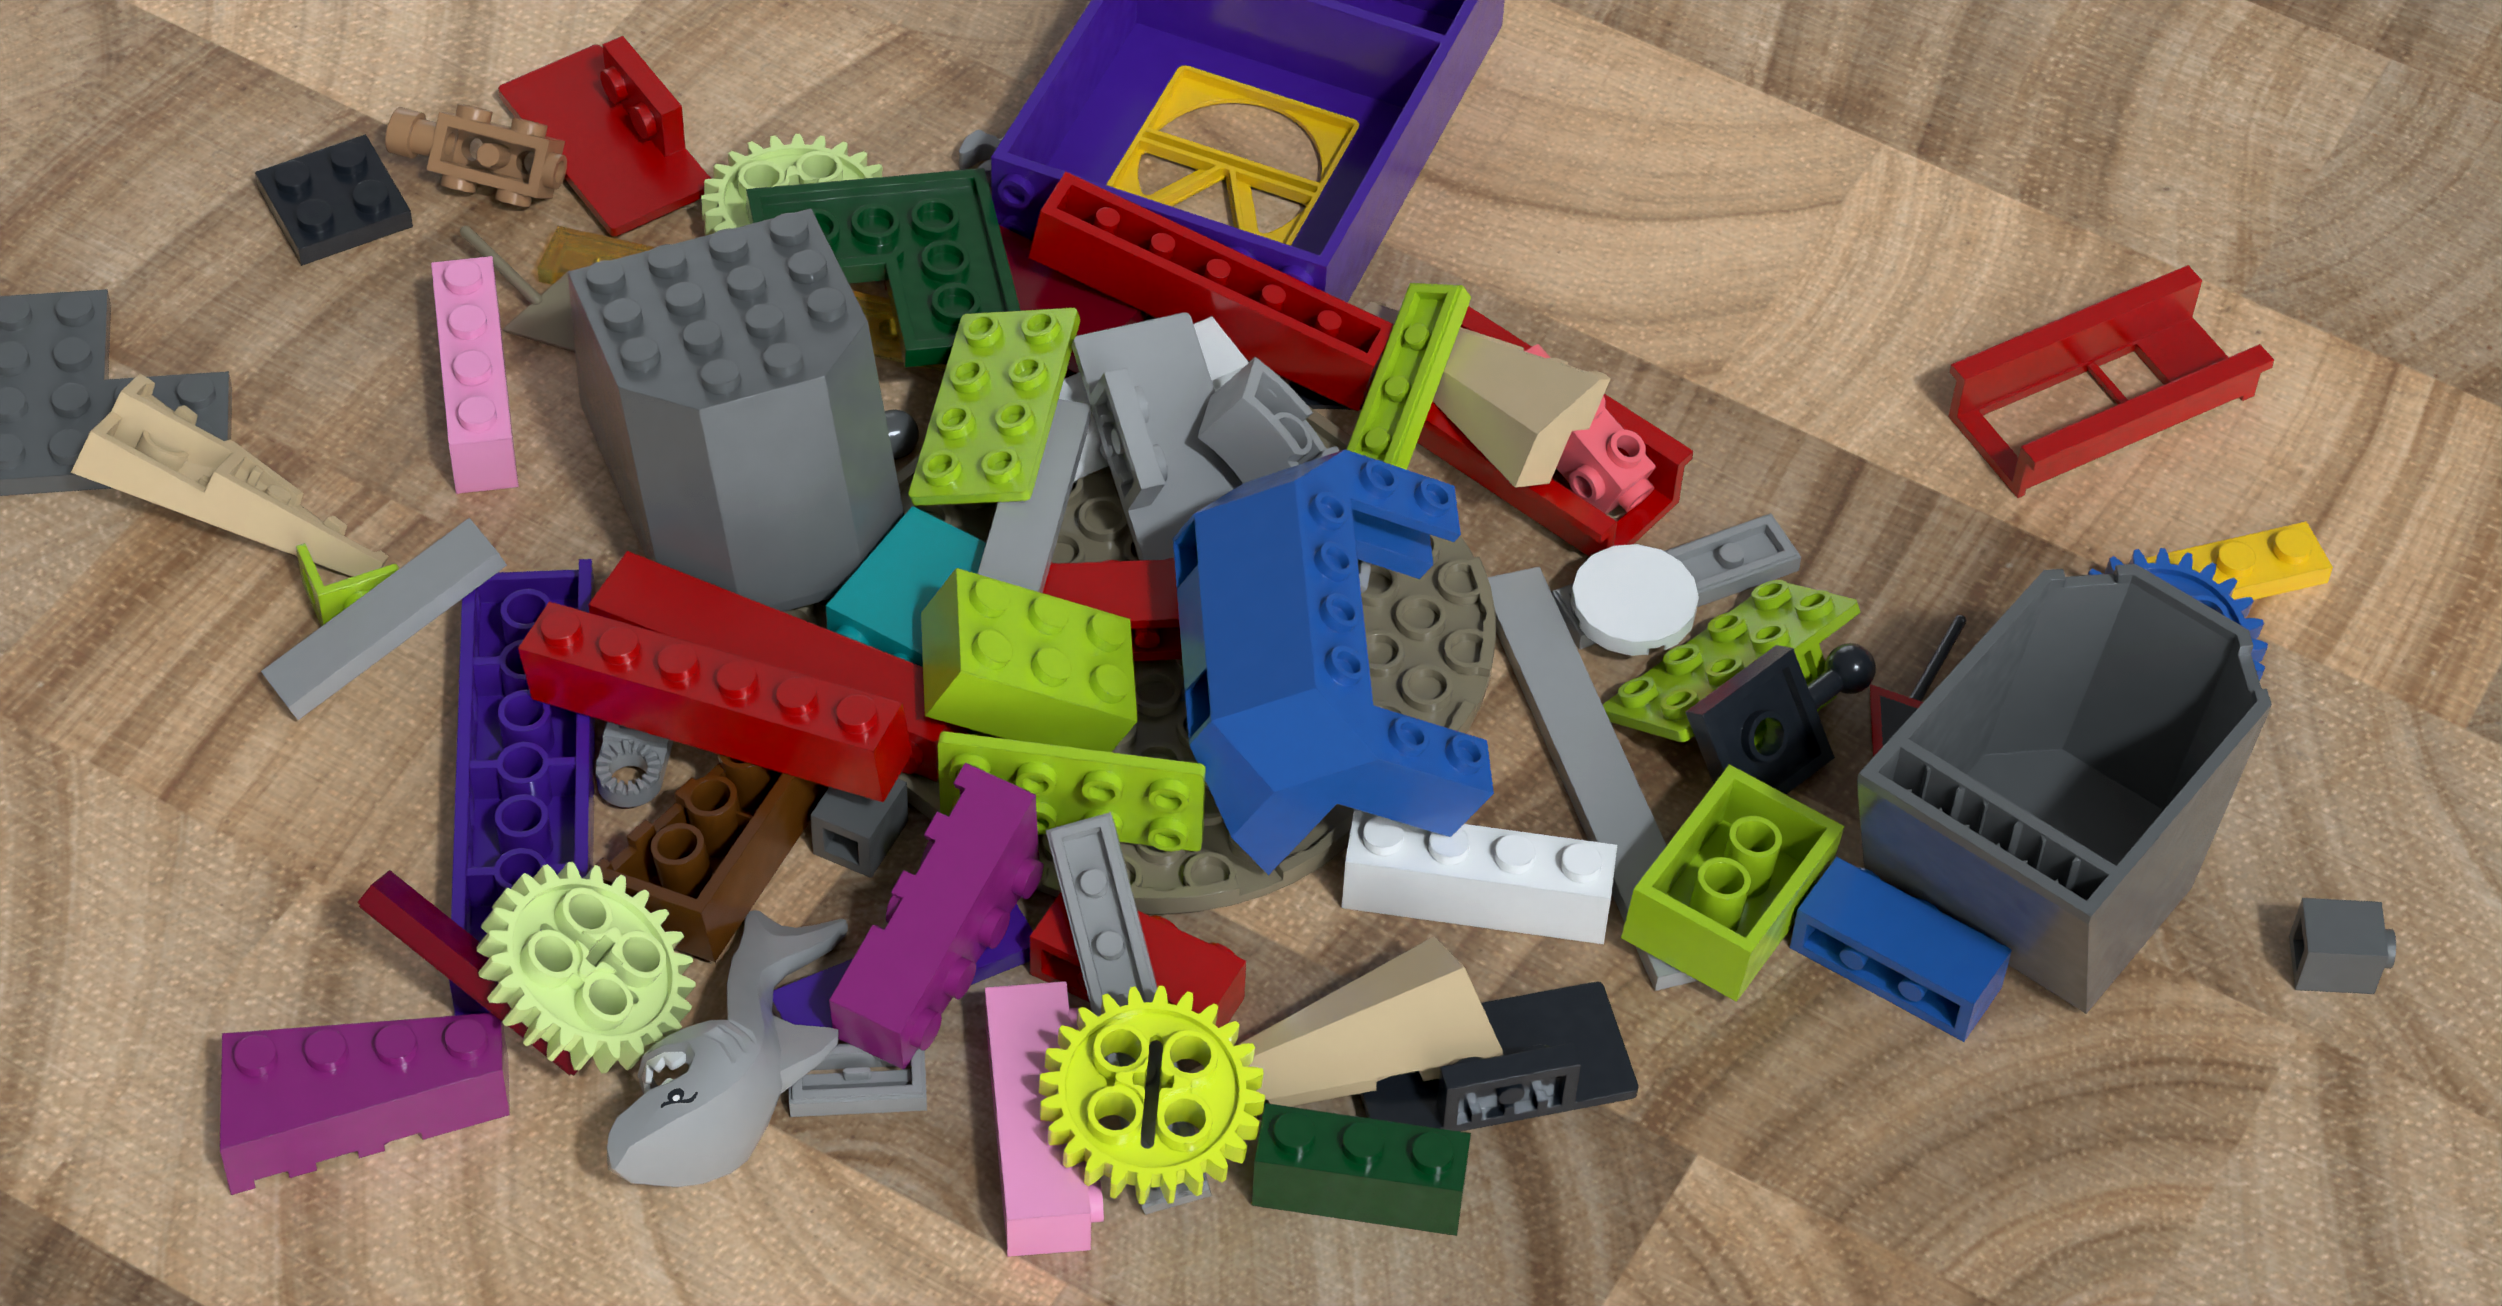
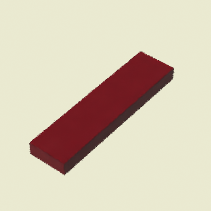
[357,870,578,1076]

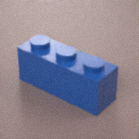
[1790,857,2012,1042]

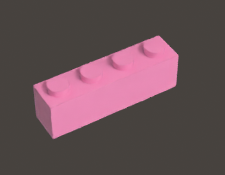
[431,256,518,494]
[985,982,1104,1257]

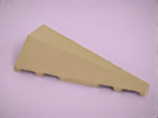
[1363,301,1611,487]
[71,374,389,577]

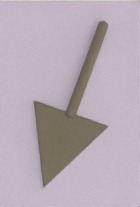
[460,226,575,353]

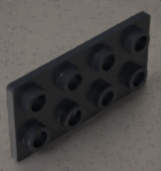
[1360,981,1639,1132]

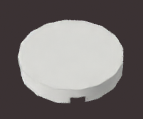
[1571,544,1699,656]

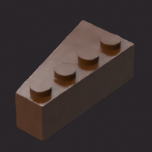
[586,754,829,962]

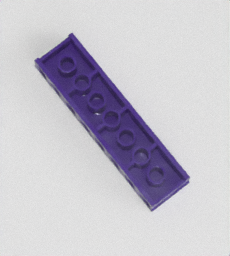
[449,559,596,1016]

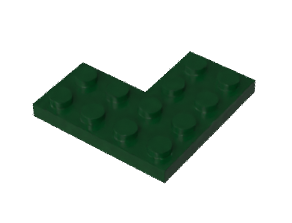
[746,168,1021,367]

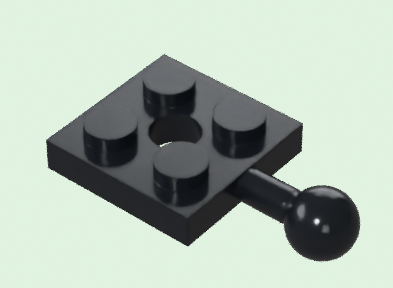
[1686,643,1876,794]

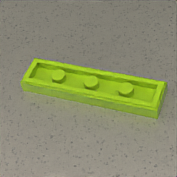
[1346,283,1471,470]

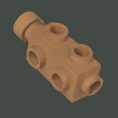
[385,103,567,207]

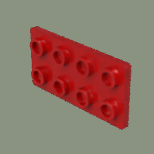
[498,36,711,237]

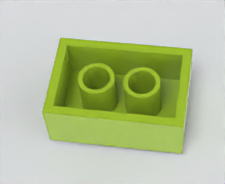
[921,568,1138,752]
[1621,764,1845,1002]

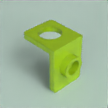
[296,543,400,627]

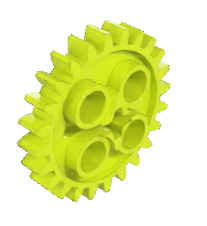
[1039,986,1265,1204]

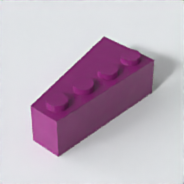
[829,763,1044,1070]
[220,1013,510,1195]

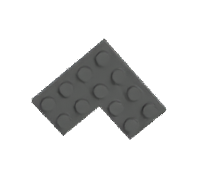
[0,289,232,496]

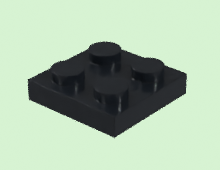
[255,134,413,266]

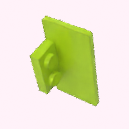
[908,308,1080,506]
[1602,580,1861,750]
[938,731,1206,852]

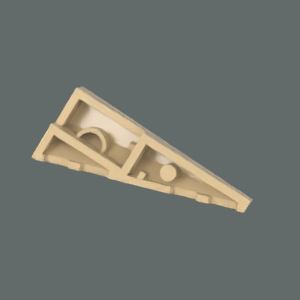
[1187,937,1503,1107]

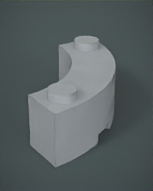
[1198,357,1371,594]

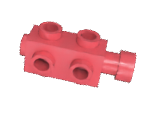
[1525,344,1656,514]

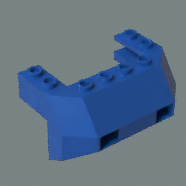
[1173,449,1494,875]

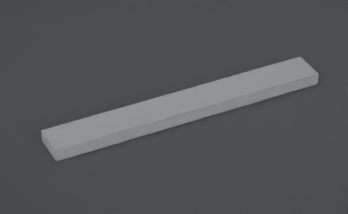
[1488,566,1698,991]

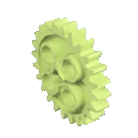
[701,134,883,236]
[477,862,696,1073]

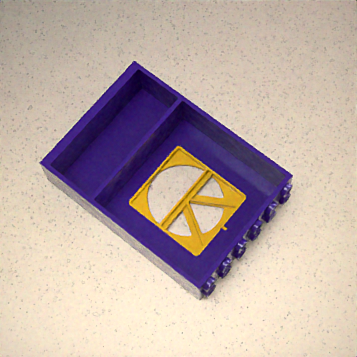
[991,0,1505,302]

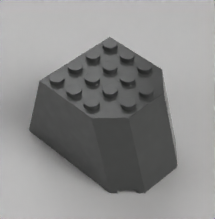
[568,208,904,612]
[1857,564,2272,1014]

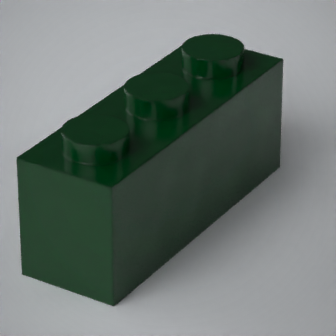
[1252,1103,1471,1236]

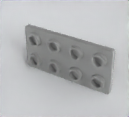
[1072,313,1243,560]

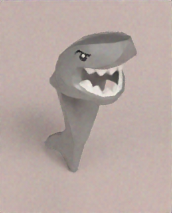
[607,910,848,1187]

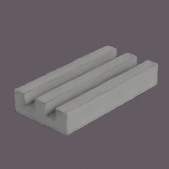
[789,1044,927,1117]

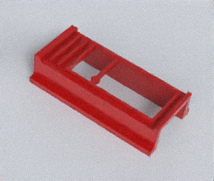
[1948,265,2274,498]
[1369,306,1694,557]

